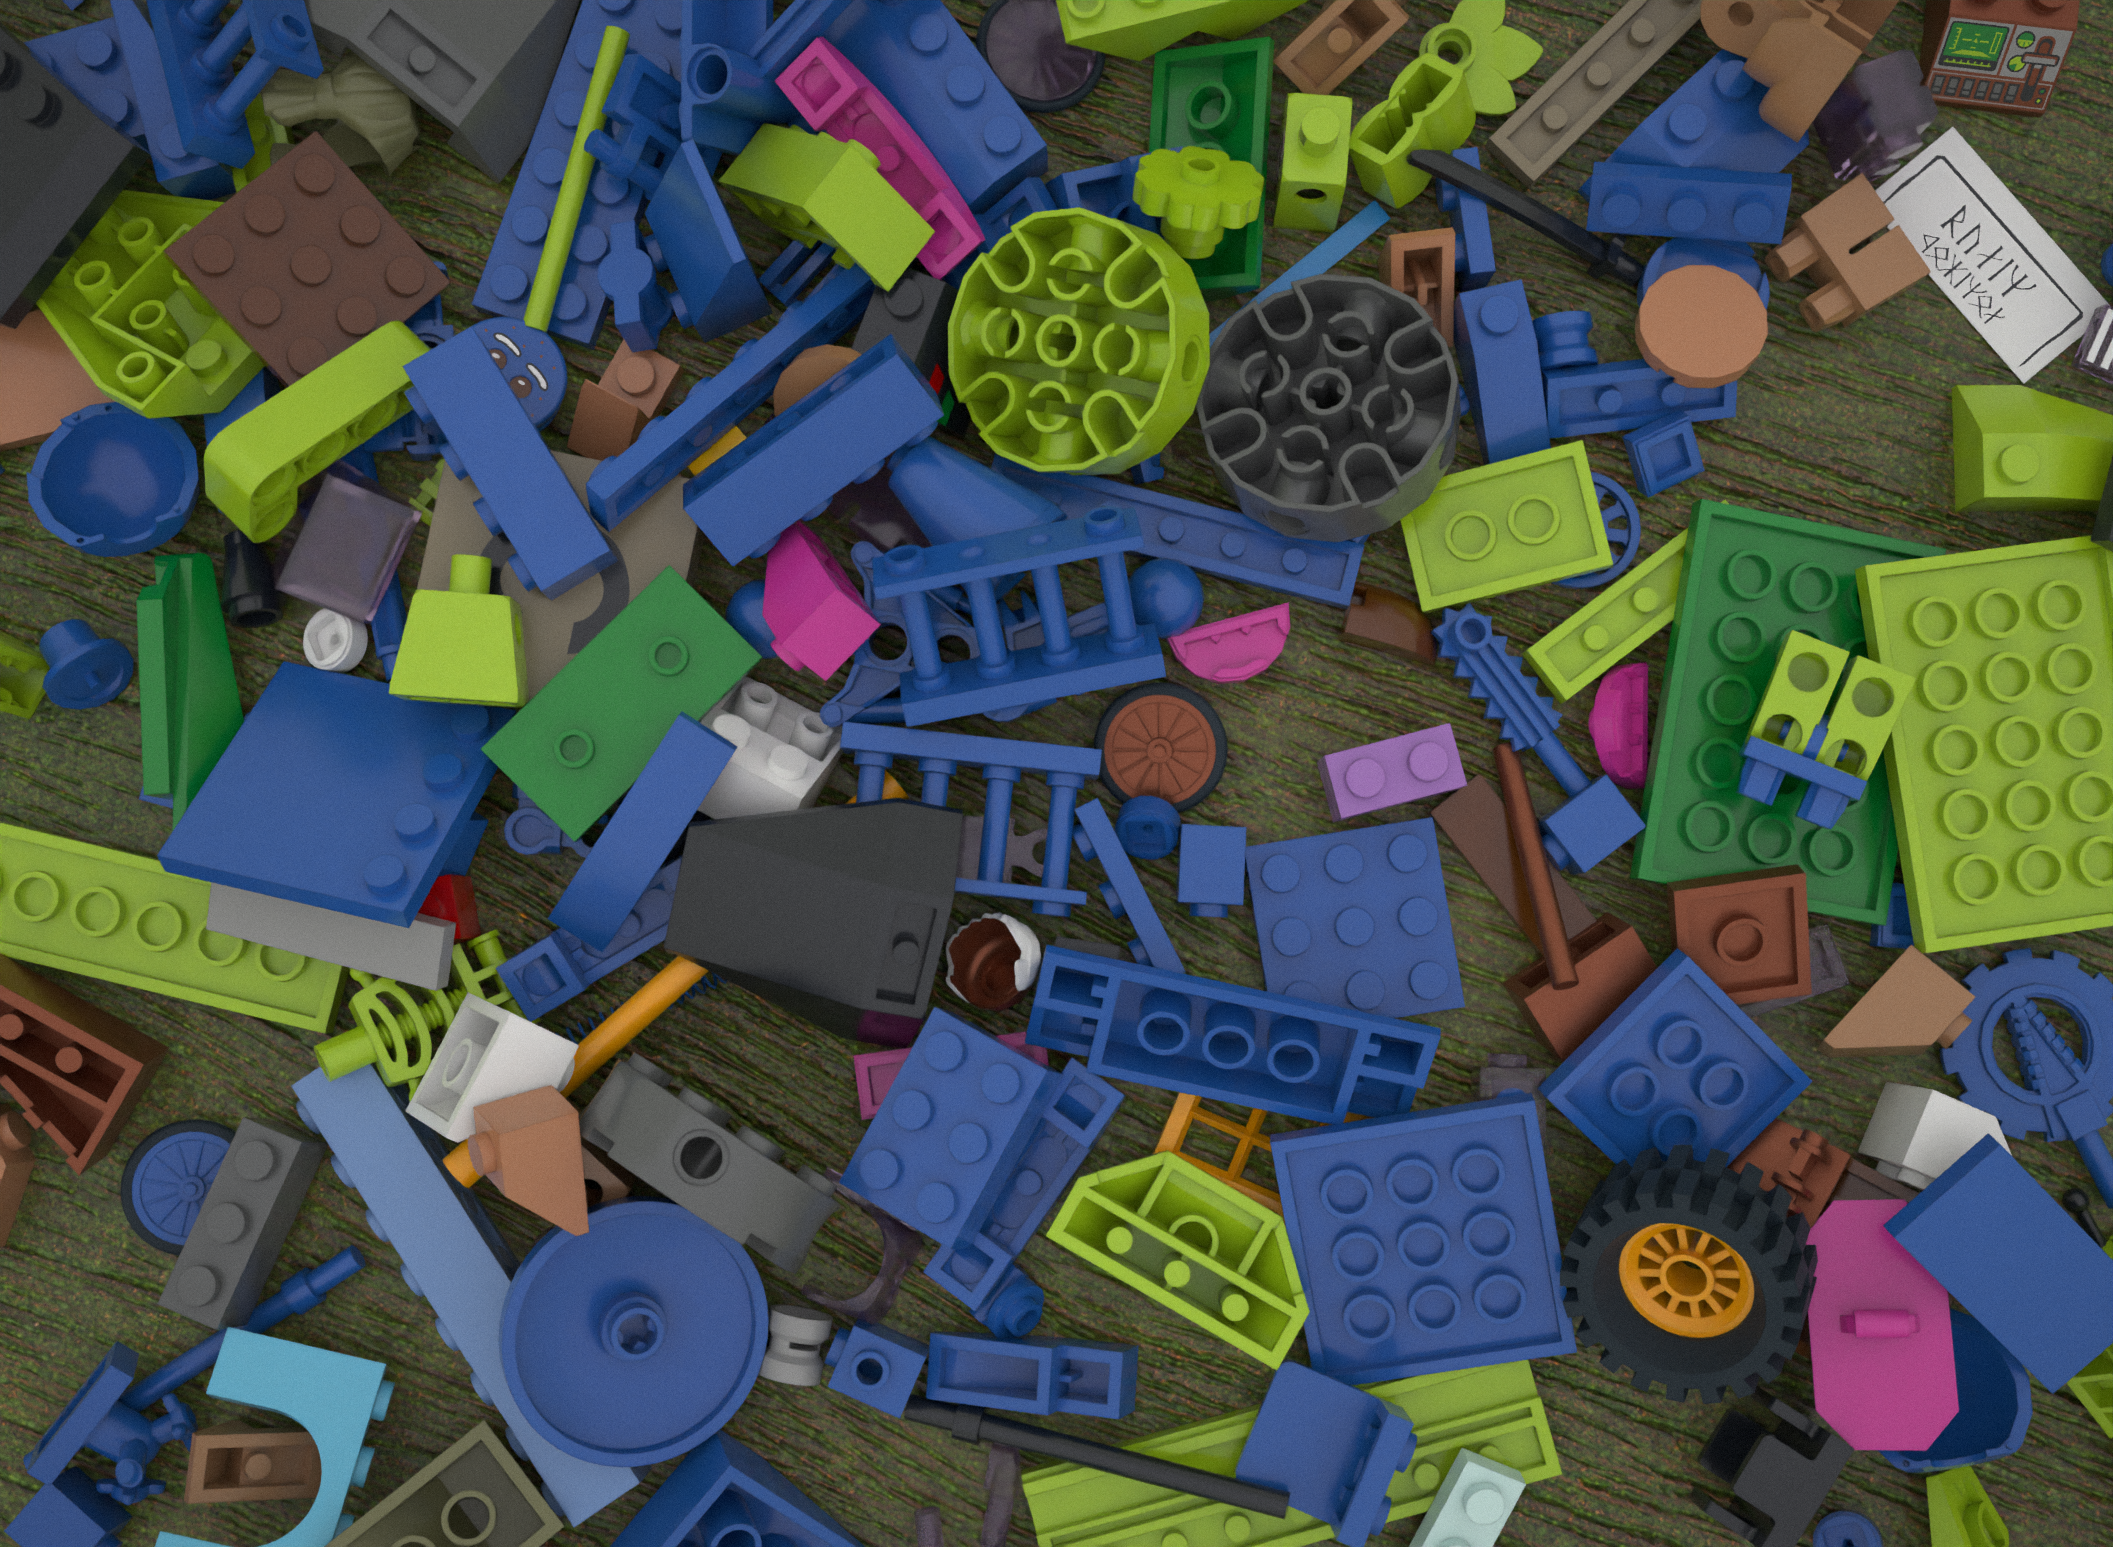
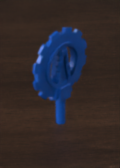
[1939,948,2113,1209]

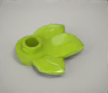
[1418,0,1543,116]

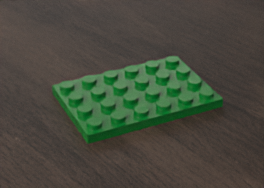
[1629,499,1946,926]

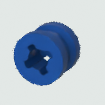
[1532,311,1598,377]

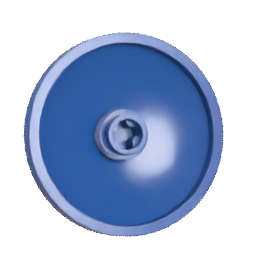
[498,1196,769,1467]

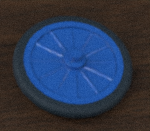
[120,1119,236,1256]

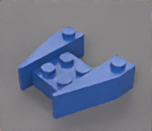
[23,0,236,200]

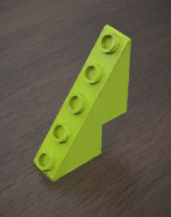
[1056,0,1309,62]

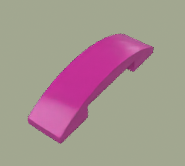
[775,37,986,281]

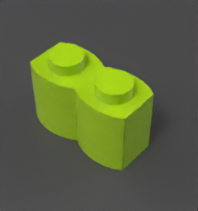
[1349,52,1476,209]

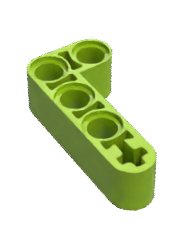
[204,320,431,543]

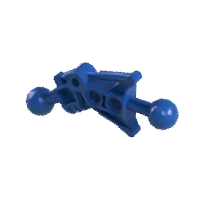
[725,541,1205,727]

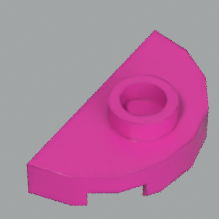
[1166,602,1290,684]
[1588,662,1648,789]

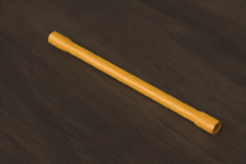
[442,770,909,1188]

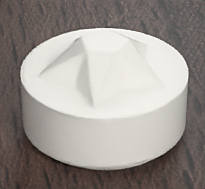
[303,607,368,673]

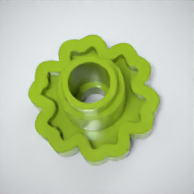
[1132,146,1264,259]

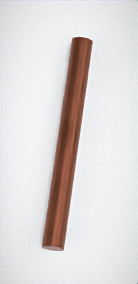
[1492,742,1579,990]

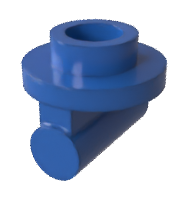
[969,1262,1044,1338]

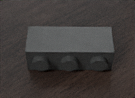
[157,1117,328,1330]

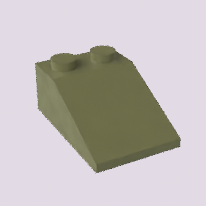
[324,1420,564,1547]

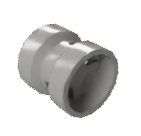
[759,1304,833,1386]

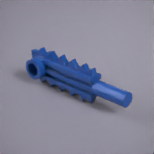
[1430,602,1591,797]

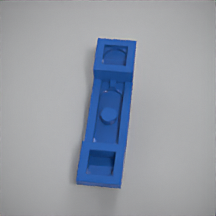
[548,711,738,953]
[495,854,683,1022]
[923,1058,1126,1311]

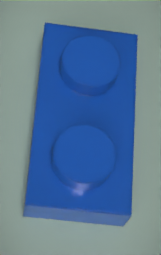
[1435,147,1496,292]

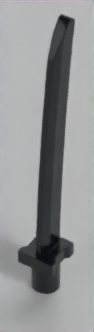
[1406,149,1645,287]

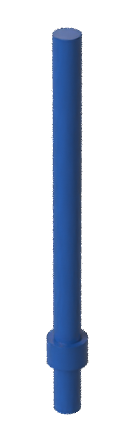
[23,1245,366,1470]

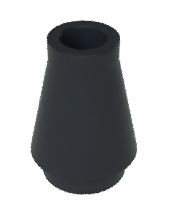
[221,530,287,628]

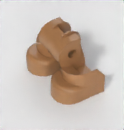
[1700,0,1899,143]

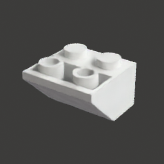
[697,676,843,819]
[1858,1082,2012,1190]

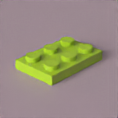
[1400,440,1613,614]

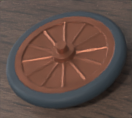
[1093,682,1228,813]

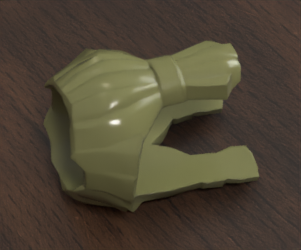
[260,50,422,176]

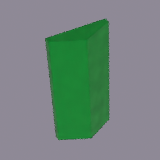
[1149,36,1274,301]

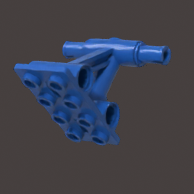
[679,0,854,156]

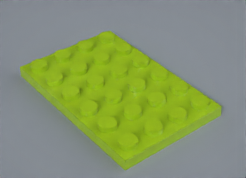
[1855,535,2113,953]

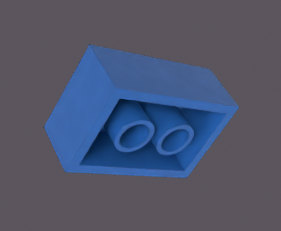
[839,1007,1064,1249]

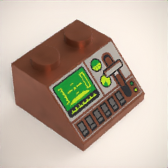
[1916,0,2080,118]

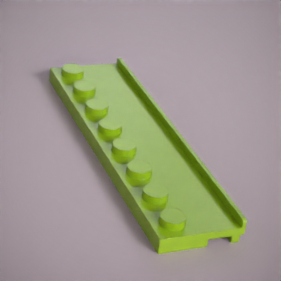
[1021,1360,1562,1547]

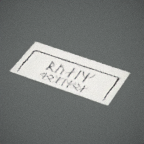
[1875,127,2113,384]

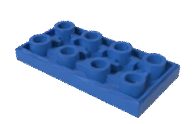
[1883,1133,2113,1394]

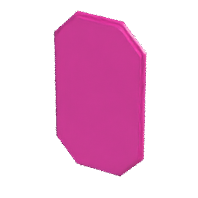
[1806,1199,1959,1451]

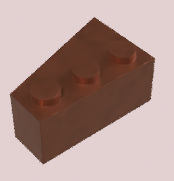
[0,953,169,1176]

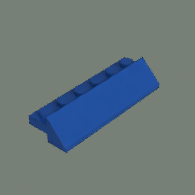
[1025,945,1441,1125]

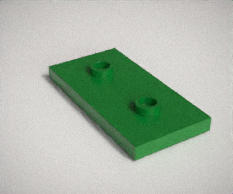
[481,565,763,842]

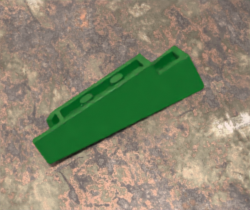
[136,553,244,832]

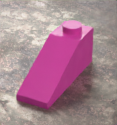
[762,520,881,681]

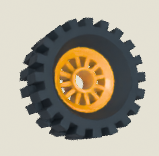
[1560,1145,1818,1404]

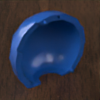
[26,402,200,557]
[1877,1308,2033,1473]

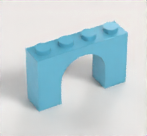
[155,1327,395,1547]

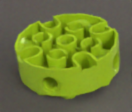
[948,207,1210,476]

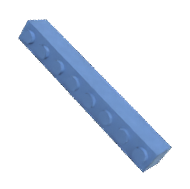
[291,1062,652,1527]

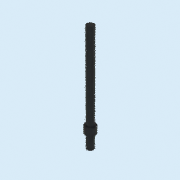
[904,1394,1291,1520]

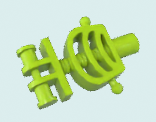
[313,929,541,1101]

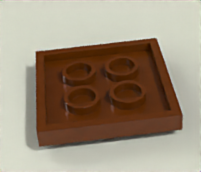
[164,131,451,388]

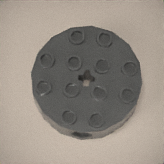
[1196,274,1461,542]
[579,1052,841,1274]

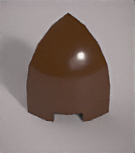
[1338,581,1437,666]

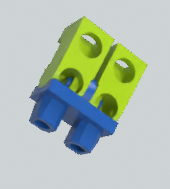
[1736,630,1917,829]

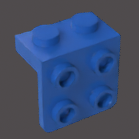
[1235,1359,1417,1547]

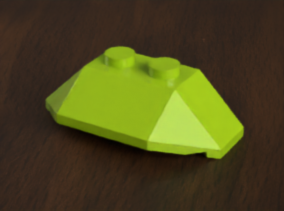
[1046,1150,1310,1371]

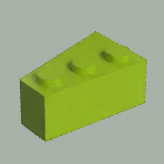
[719,123,935,292]

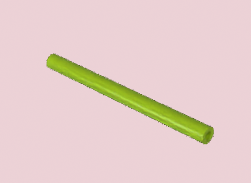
[523,26,630,333]

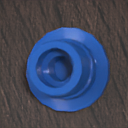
[39,619,133,710]

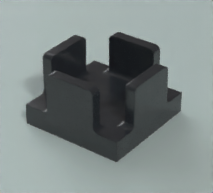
[1688,1386,1854,1547]

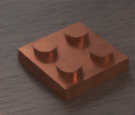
[1667,864,1812,1005]

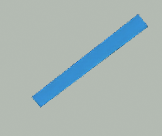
[1209,200,1391,348]

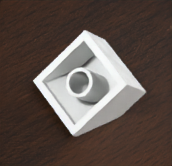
[406,993,579,1143]

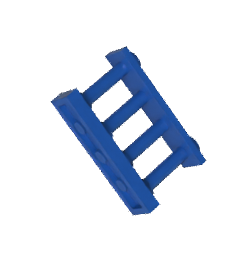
[146,0,324,169]
[872,506,1166,727]
[840,722,1102,917]

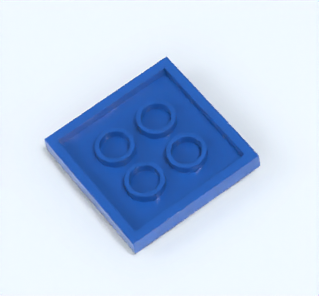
[1245,817,1465,1018]
[1537,948,1813,1167]

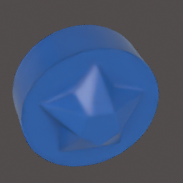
[1115,796,1181,860]
[1813,1509,1884,1547]

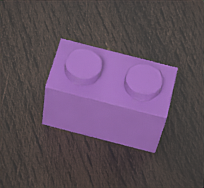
[1317,723,1467,823]

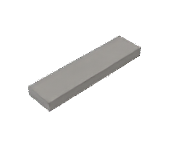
[206,882,456,991]

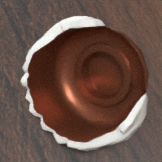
[946,912,1041,1011]

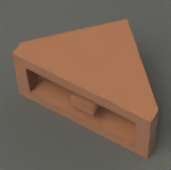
[1377,227,1455,347]

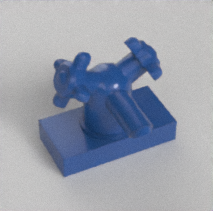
[27,1341,198,1505]

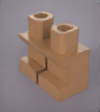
[1765,173,1931,332]

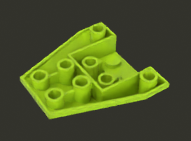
[36,190,265,419]

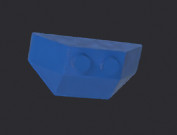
[1577,49,1809,236]

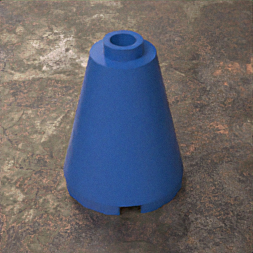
[887,436,1068,603]

